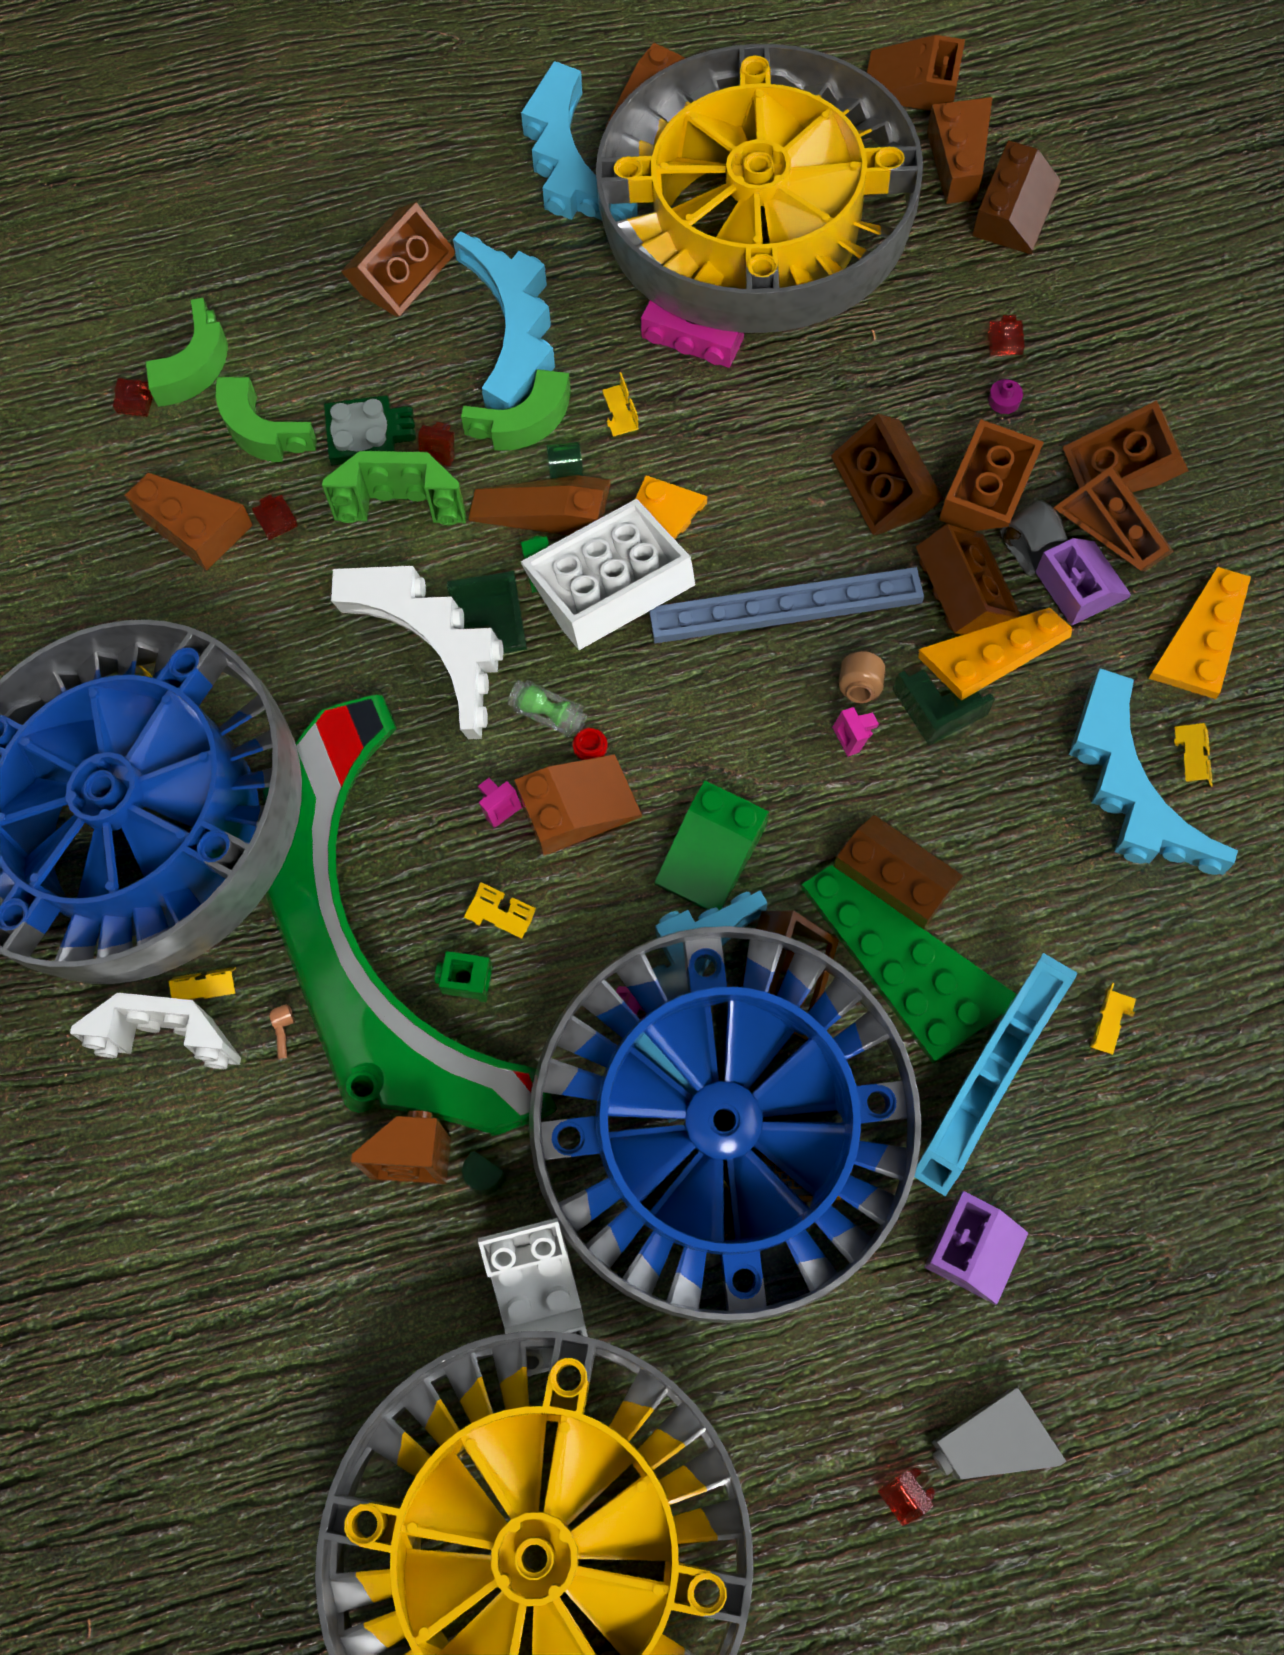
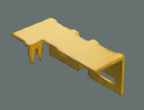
[602,372,639,437]
[1174,723,1213,787]
[464,882,536,939]
[168,967,236,1001]
[1090,983,1136,1055]

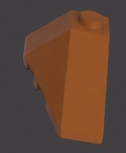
[468,475,611,536]

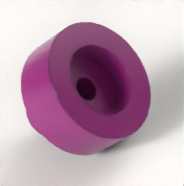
[988,379,1023,414]

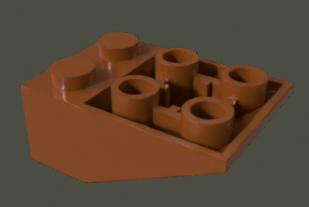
[867,35,965,111]

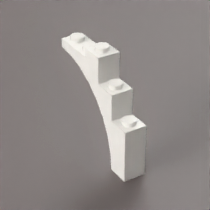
[331,566,504,739]

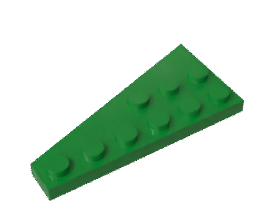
[801,865,1016,1064]

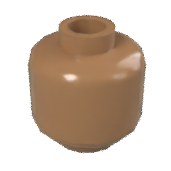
[839,651,885,703]

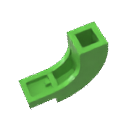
[146,298,228,407]
[461,369,571,451]
[216,377,317,463]

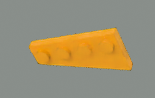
[635,475,708,539]
[1148,567,1251,699]
[918,607,1072,701]

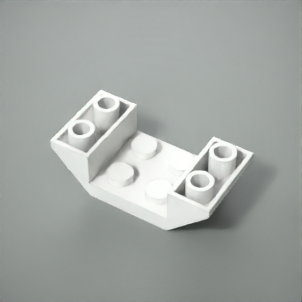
[70,993,241,1069]
[478,1218,588,1376]

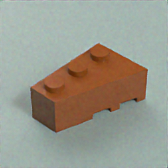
[927,97,993,204]
[1054,466,1174,572]

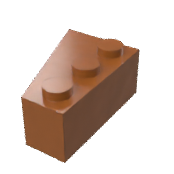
[125,473,253,571]

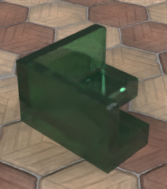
[447,571,527,654]
[893,669,995,746]

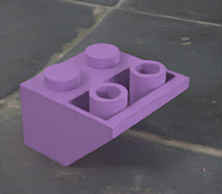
[1035,538,1131,626]
[924,1191,1028,1305]

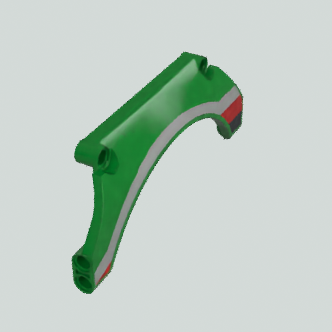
[262,695,557,1136]

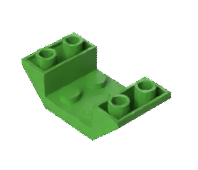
[322,451,467,525]

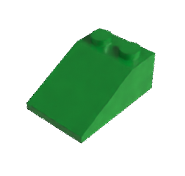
[654,780,769,910]

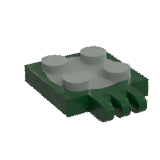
[324,395,416,466]

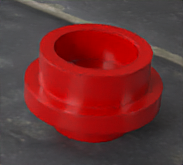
[573,728,608,760]

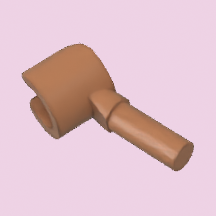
[270,1004,295,1059]

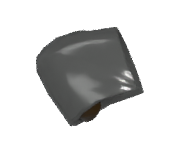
[1000,500,1068,575]

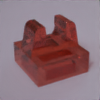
[988,315,1025,355]
[113,378,153,417]
[418,421,455,466]
[252,494,298,540]
[878,1468,935,1526]

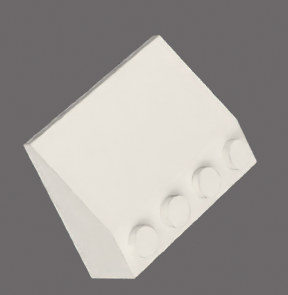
[521,499,695,650]

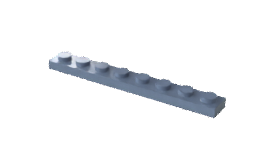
[649,567,924,644]

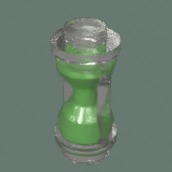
[507,680,587,737]

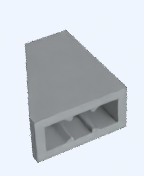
[932,1387,1066,1479]

